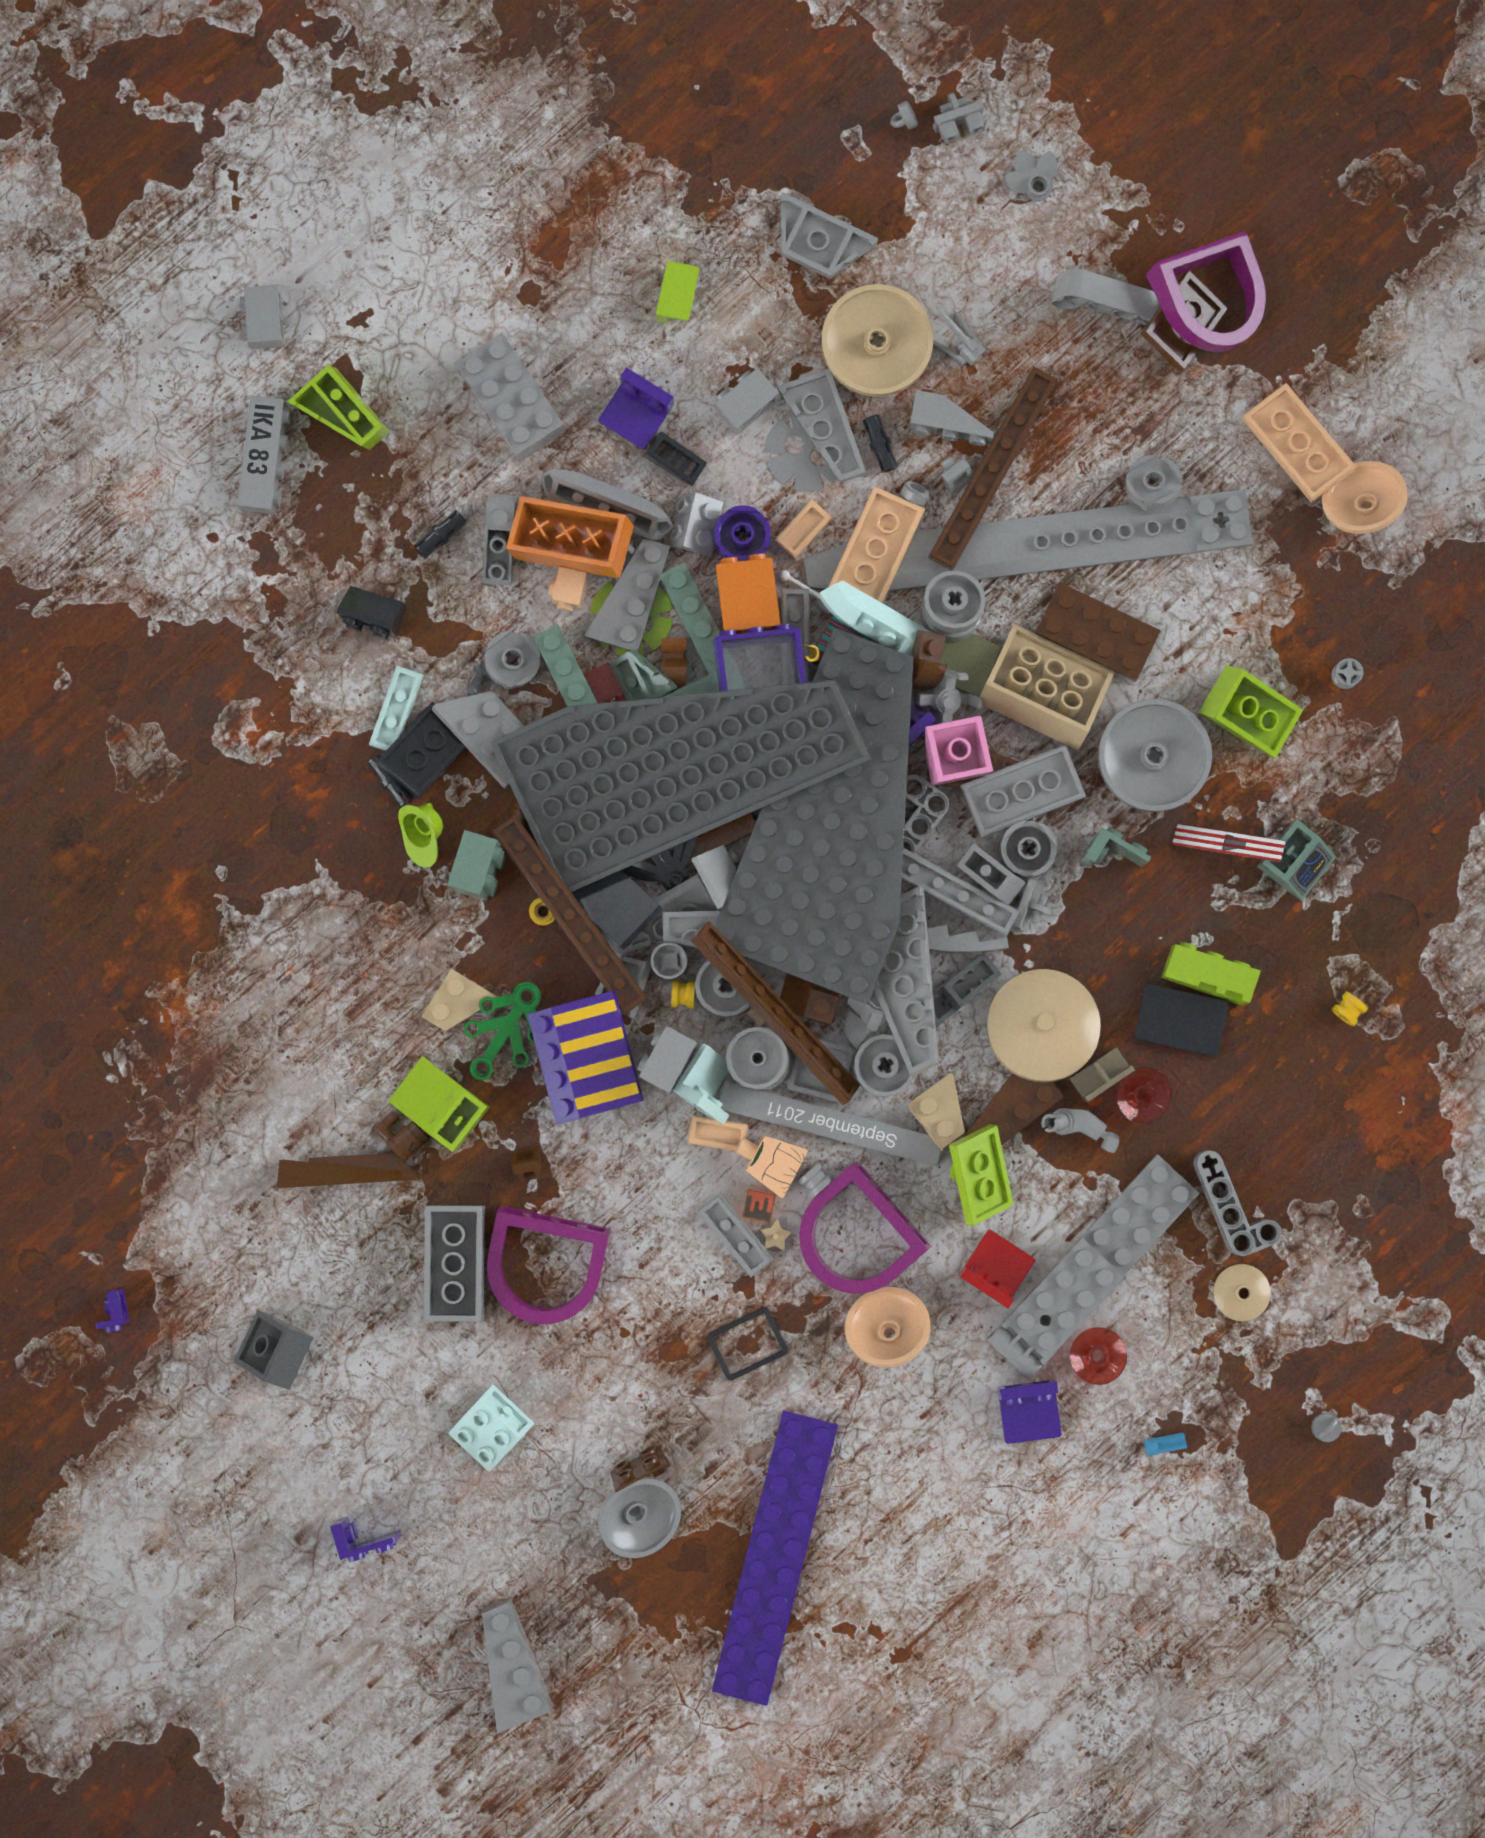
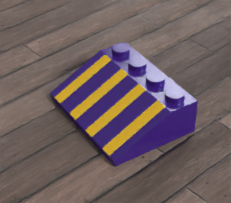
[528,991,644,1125]

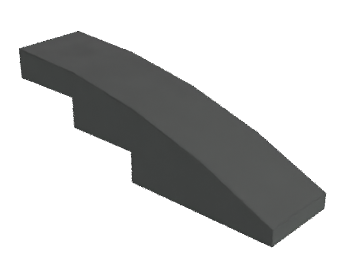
[933,952,1001,1028]

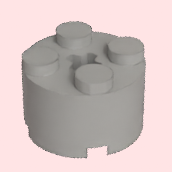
[998,820,1057,880]

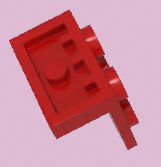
[958,1229,1036,1309]

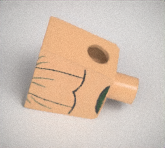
[735,1135,808,1198]

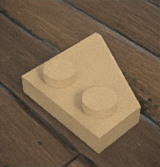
[422,969,497,1032]
[907,1073,965,1151]

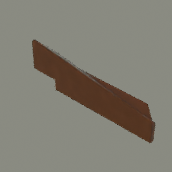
[277,1153,420,1188]

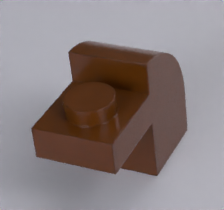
[912,630,947,690]

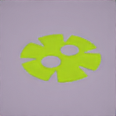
[590,582,673,656]

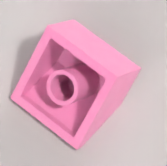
[925,716,993,786]

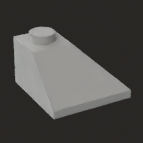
[691,845,740,911]

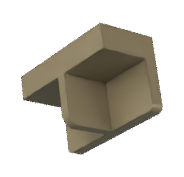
[1069,1047,1135,1102]

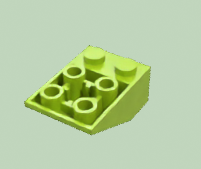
[388,1056,490,1152]

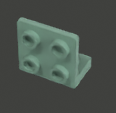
[1079,827,1151,867]

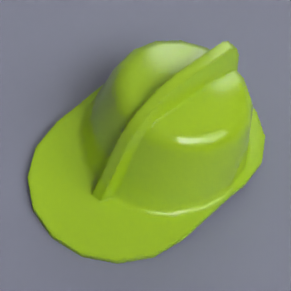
[398,803,443,868]

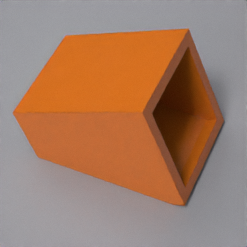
[716,554,780,634]

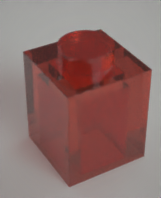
[583,662,624,703]

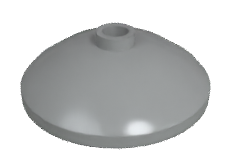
[598,1477,681,1558]

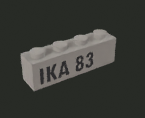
[237,396,291,515]

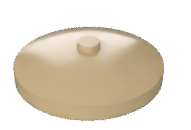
[822,284,933,397]
[986,969,1101,1082]

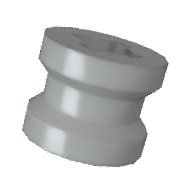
[1331,658,1363,689]
[798,1163,833,1198]

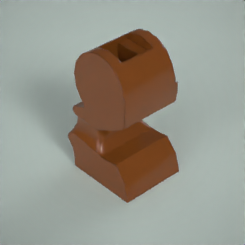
[661,638,687,688]

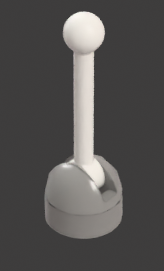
[779,570,833,617]

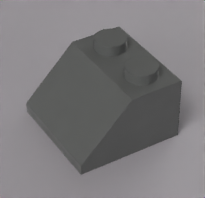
[234,1310,314,1390]

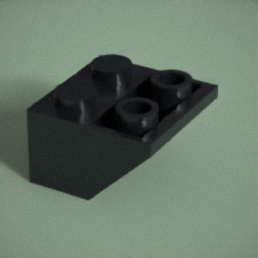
[336,586,407,640]

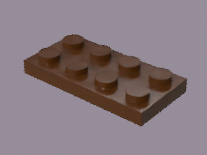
[1035,582,1161,682]

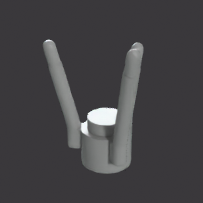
[933,307,986,366]

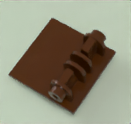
[610,1445,671,1492]

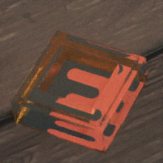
[742,1189,776,1222]

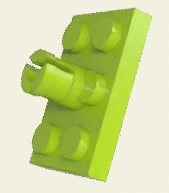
[949,1124,1014,1226]

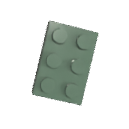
[447,830,507,902]

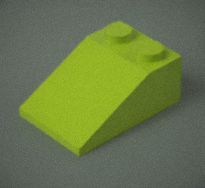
[1198,665,1303,758]

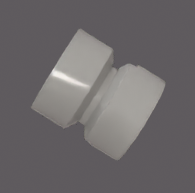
[651,942,689,980]

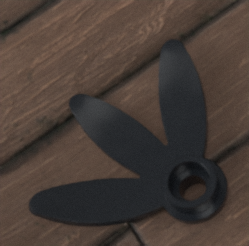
[621,836,697,891]

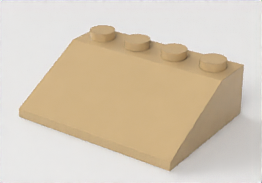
[979,624,1115,751]

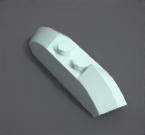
[819,581,931,656]

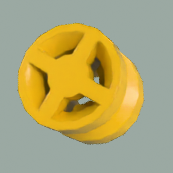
[671,980,695,1009]
[1332,991,1368,1027]

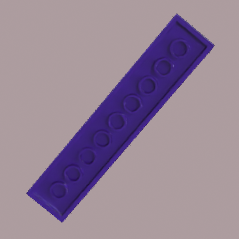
[712,1410,838,1706]

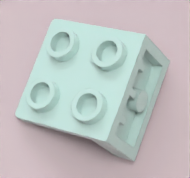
[673,1043,729,1125]
[449,1385,535,1471]

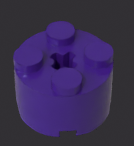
[714,505,771,562]

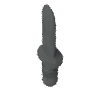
[467,659,491,696]

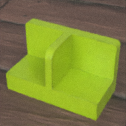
[656,260,700,323]

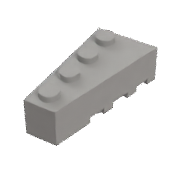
[482,1598,553,1734]

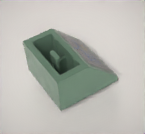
[1257,819,1336,901]

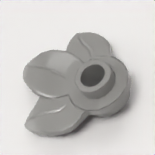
[1004,150,1058,201]

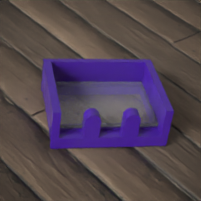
[712,624,806,691]

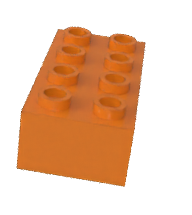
[506,496,634,579]

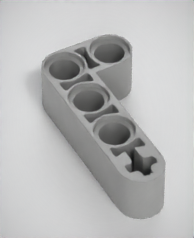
[1051,268,1160,325]
[904,775,949,854]
[1193,1150,1282,1256]

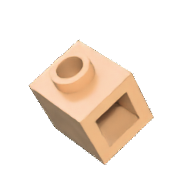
[548,566,588,612]

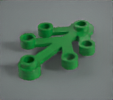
[464,982,541,1080]

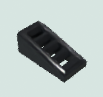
[643,431,707,487]

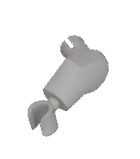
[1041,1108,1119,1153]

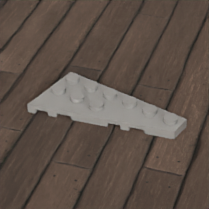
[874,886,939,1077]

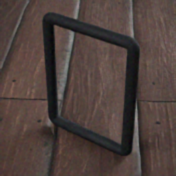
[707,1307,788,1381]

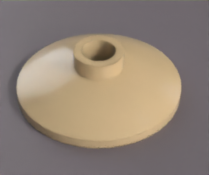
[1213,1264,1270,1321]

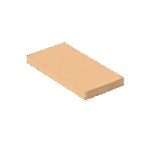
[1242,383,1357,503]
[828,486,925,604]

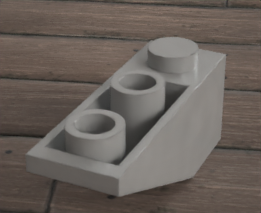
[909,390,994,446]
[483,493,518,586]

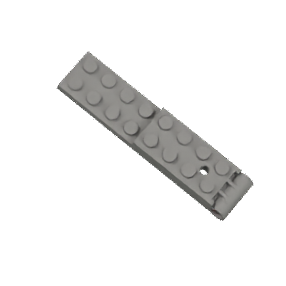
[987,1154,1200,1379]

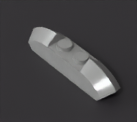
[542,470,674,540]

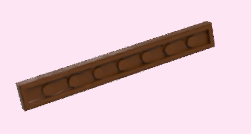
[928,366,1058,571]
[492,815,648,1015]
[690,920,860,1105]

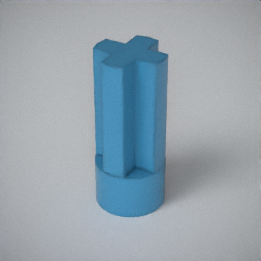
[1144,1433,1187,1456]

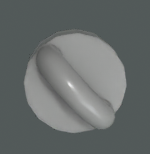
[890,101,918,130]
[899,481,930,507]
[1311,1413,1342,1442]

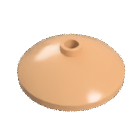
[1322,461,1408,534]
[845,1287,931,1367]

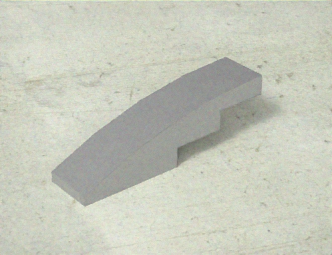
[927,925,1009,953]

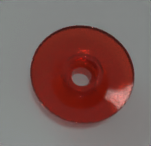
[1116,1067,1172,1123]
[1070,1327,1127,1385]

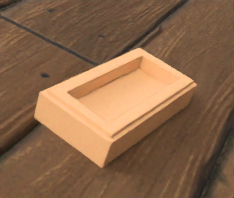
[774,499,832,560]
[687,1115,748,1151]

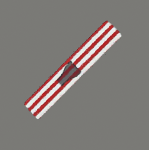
[1173,824,1285,862]

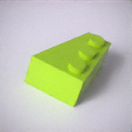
[287,364,390,450]
[1161,942,1261,1006]

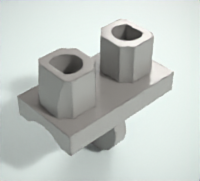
[932,93,984,143]
[1009,877,1052,932]

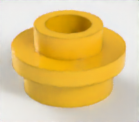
[529,898,555,926]

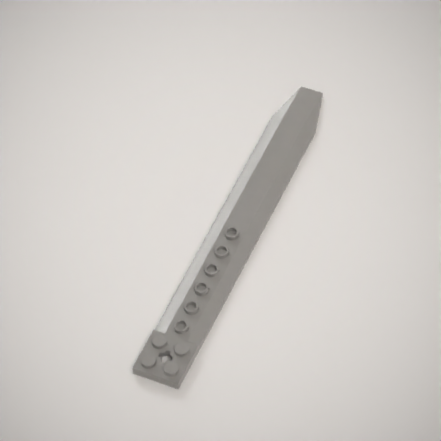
[804,489,1253,592]

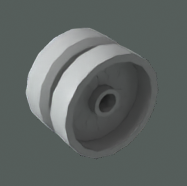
[920,570,986,643]
[695,960,750,1018]
[726,1027,793,1091]
[853,1034,914,1097]

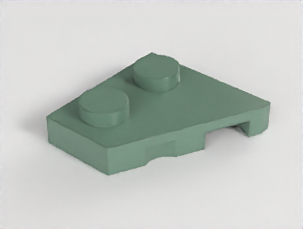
[609,650,678,700]

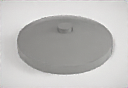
[1098,699,1212,812]

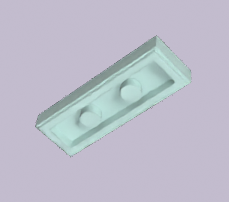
[369,666,424,751]

